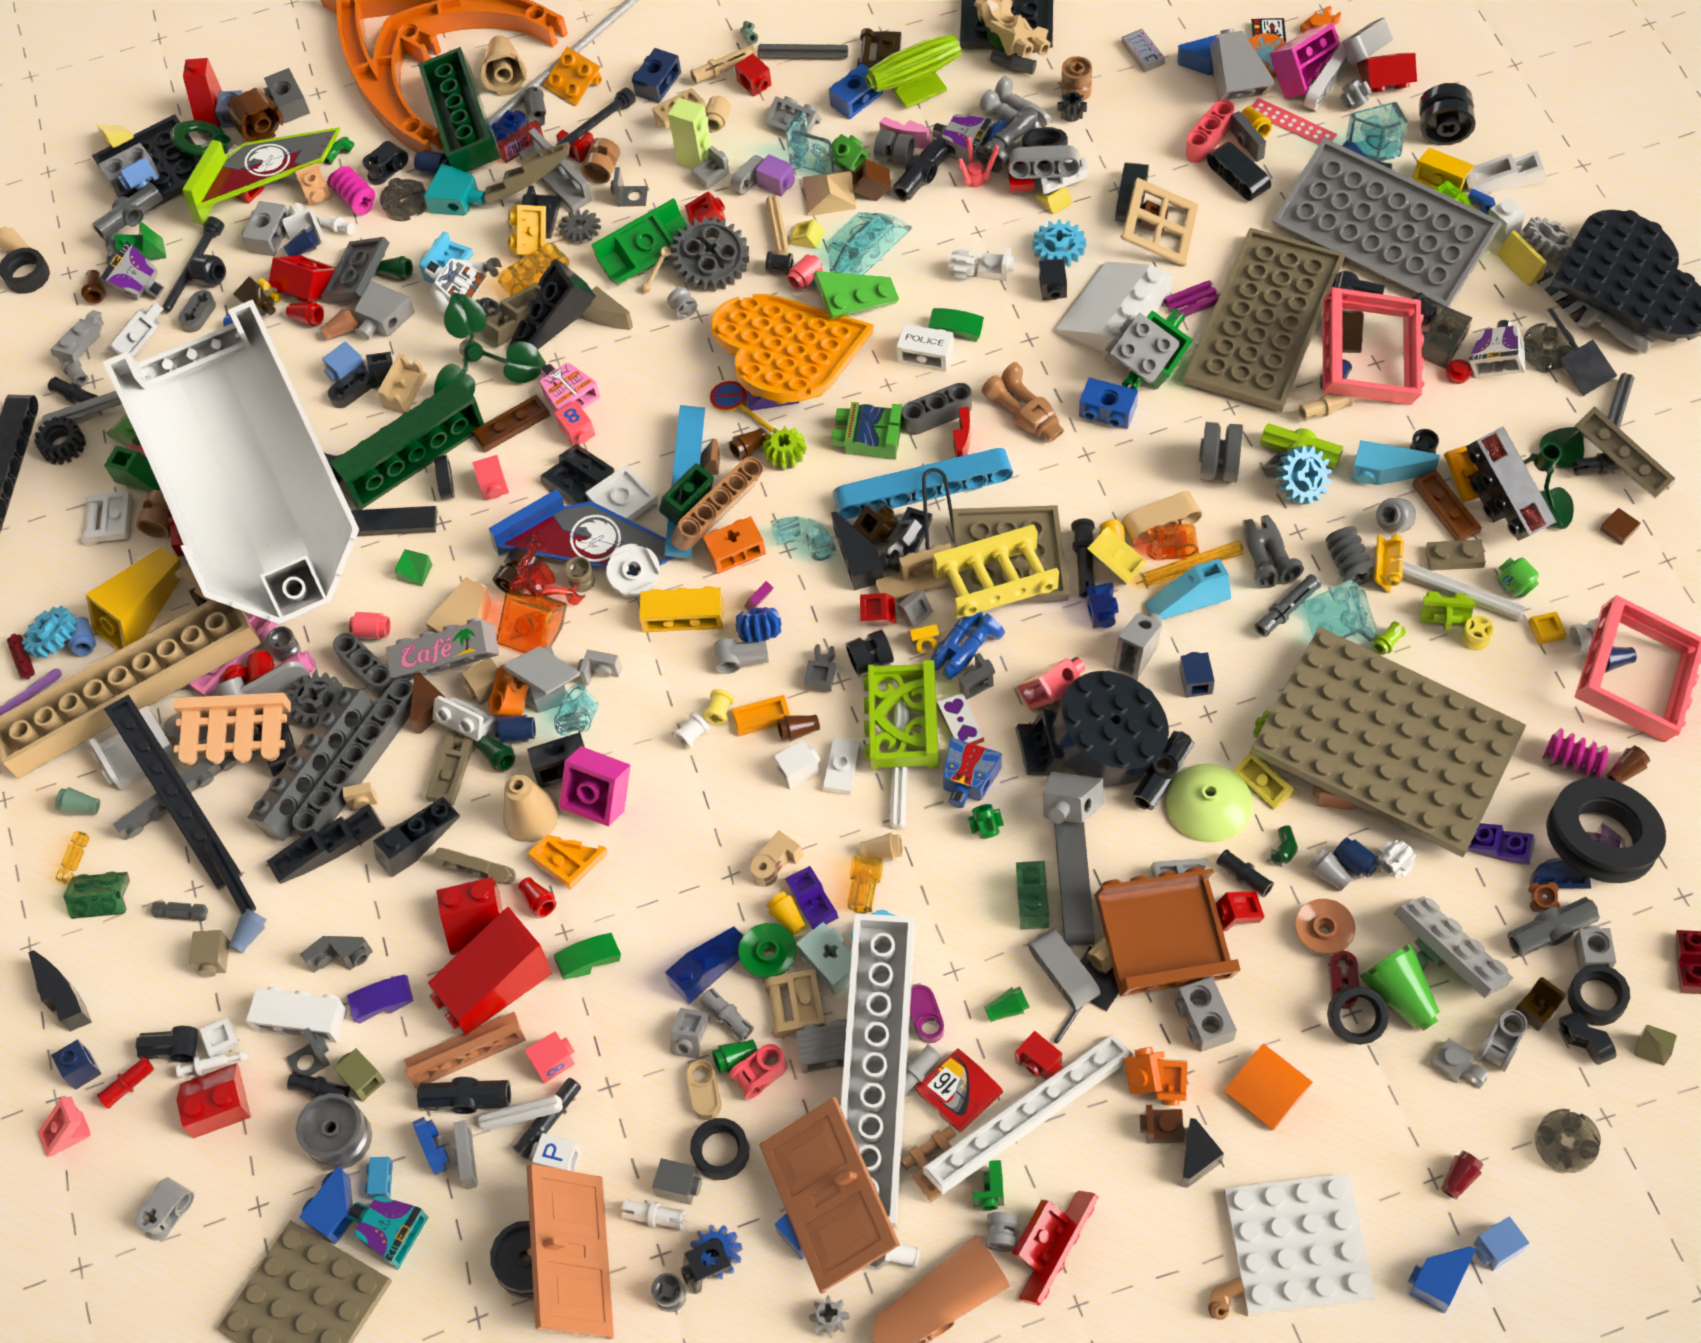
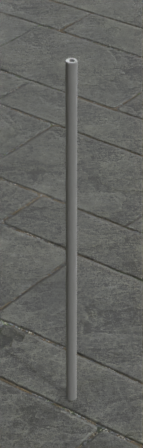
[488,0,640,129]

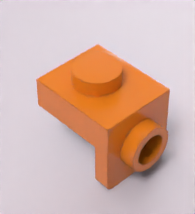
[1124,1047,1165,1095]
[1155,1059,1188,1106]

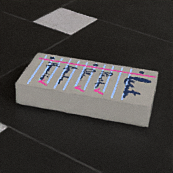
[1121,28,1165,72]

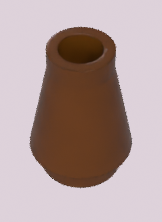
[81,270,106,304]
[729,428,767,460]
[777,714,820,742]
[1606,745,1651,783]

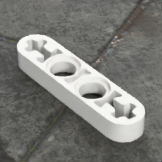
[1304,39,1350,111]

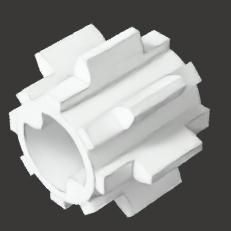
[949,247,977,279]
[1376,839,1416,878]

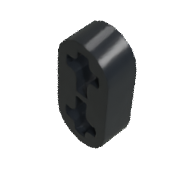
[328,368,372,408]
[434,455,455,500]

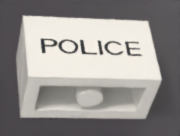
[896,324,954,372]

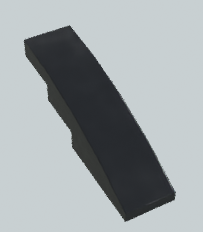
[267,804,385,884]

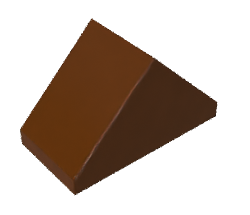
[409,673,445,734]

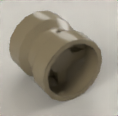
[565,556,595,593]

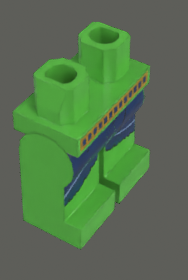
[831,402,903,460]

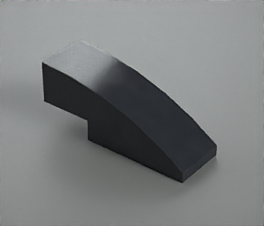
[28,950,92,1032]

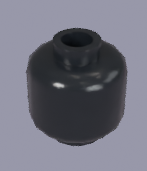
[189,254,226,287]

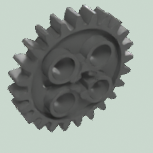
[670,216,749,292]

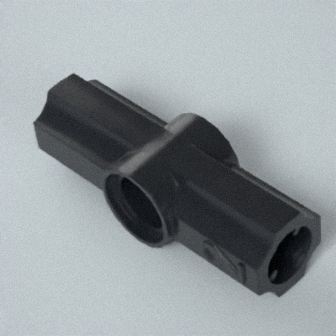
[893,137,950,202]
[1131,730,1195,811]
[417,1077,512,1114]

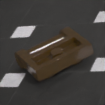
[857,28,902,68]

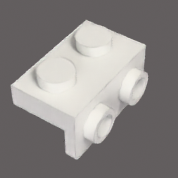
[432,696,498,741]

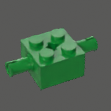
[1122,309,1193,390]

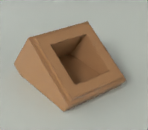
[700,439,721,475]

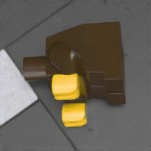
[233,276,282,316]

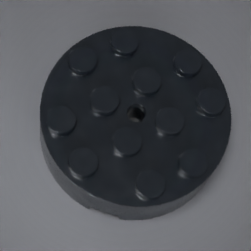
[1050,671,1169,786]

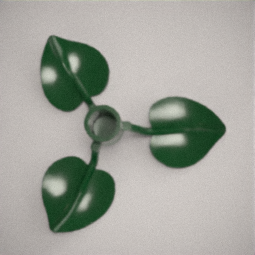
[434,292,546,395]
[1485,427,1585,529]

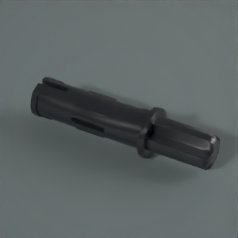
[512,1077,581,1160]

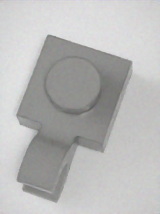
[1430,1038,1489,1089]

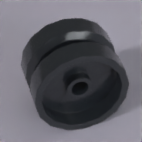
[1418,83,1476,146]
[490,1221,534,1298]

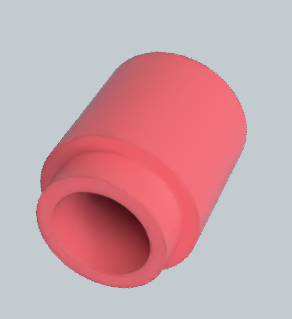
[787,254,823,290]
[349,612,391,640]

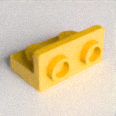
[508,205,546,256]

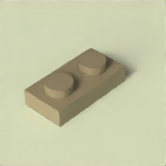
[1425,539,1486,571]

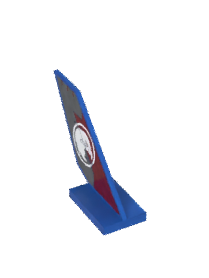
[489,489,675,576]

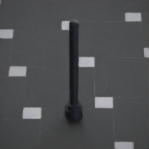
[556,87,636,145]
[162,216,225,313]

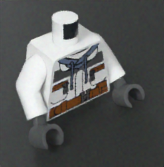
[424,257,502,313]

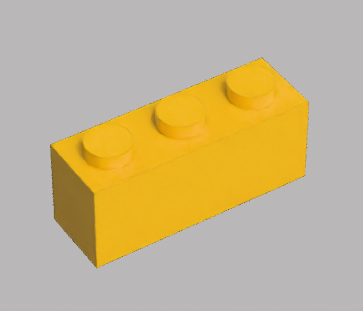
[640,586,724,633]

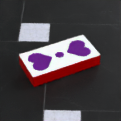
[937,692,984,745]

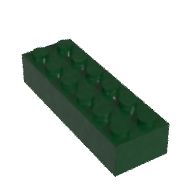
[418,47,500,172]
[330,379,484,510]

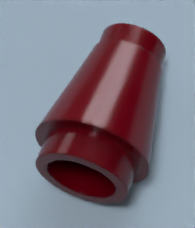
[1440,1150,1484,1200]

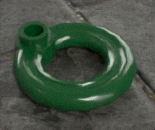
[170,120,231,157]

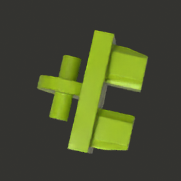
[1420,591,1475,631]

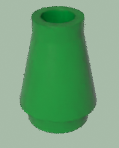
[984,986,1030,1023]
[712,1039,758,1074]

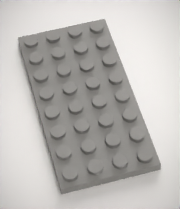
[1272,138,1501,310]

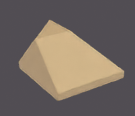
[802,170,856,216]

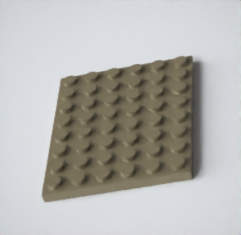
[1249,626,1526,858]

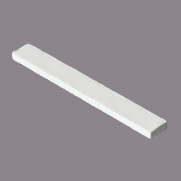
[923,1033,1133,1194]

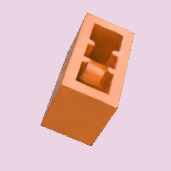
[703,516,766,574]

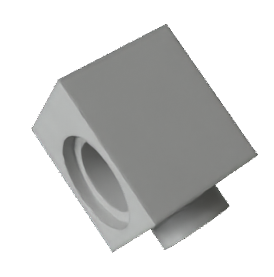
[1573,925,1617,971]

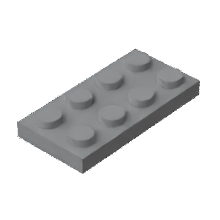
[1394,896,1514,998]

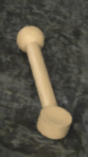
[641,247,671,293]

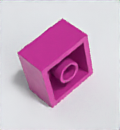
[559,746,631,827]

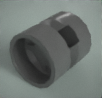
[873,129,915,167]

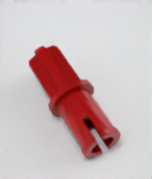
[97,1058,154,1109]

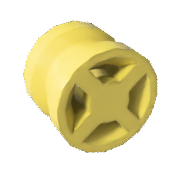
[1462,616,1494,651]

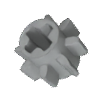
[1340,79,1371,109]
[809,1295,850,1339]

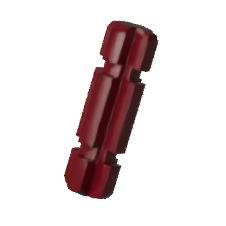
[7,633,35,680]

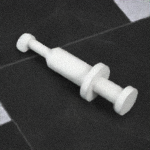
[315,215,355,234]
[176,1051,249,1078]

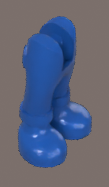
[930,612,1005,680]

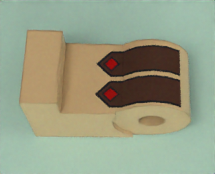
[750,830,803,887]

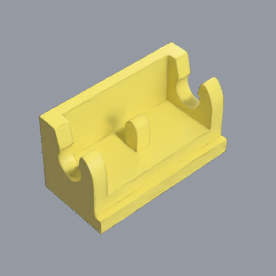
[1087,526,1147,584]

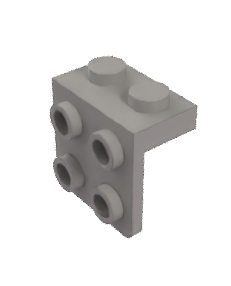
[1103,312,1179,383]

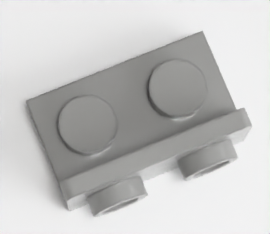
[764,96,822,140]

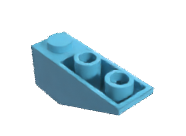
[1145,558,1231,620]

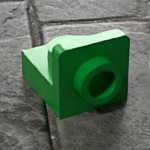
[972,1160,1005,1211]

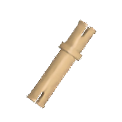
[690,44,758,84]

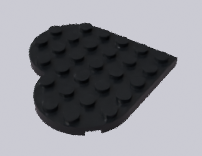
[1550,209,1701,342]

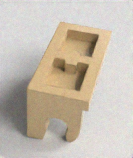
[377,353,427,413]

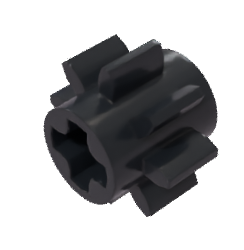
[1057,92,1087,122]

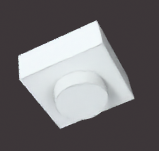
[200,1017,239,1057]

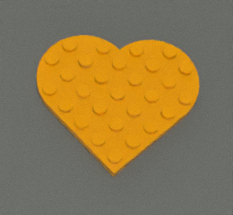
[711,294,874,404]

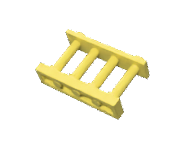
[933,524,1059,619]

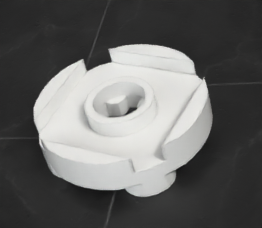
[606,544,660,598]

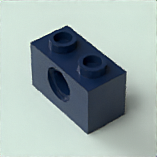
[632,48,682,103]

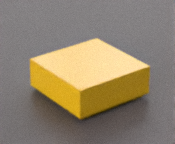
[1529,611,1567,645]

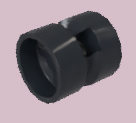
[845,629,894,676]

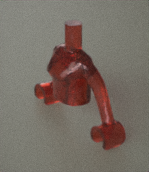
[509,531,586,606]

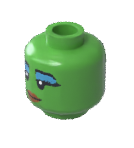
[1497,557,1540,598]

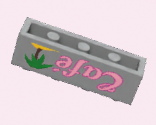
[386,618,499,680]

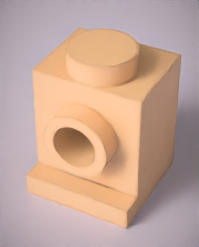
[295,163,332,206]

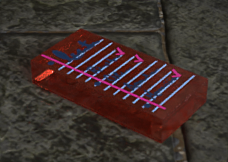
[497,120,544,163]

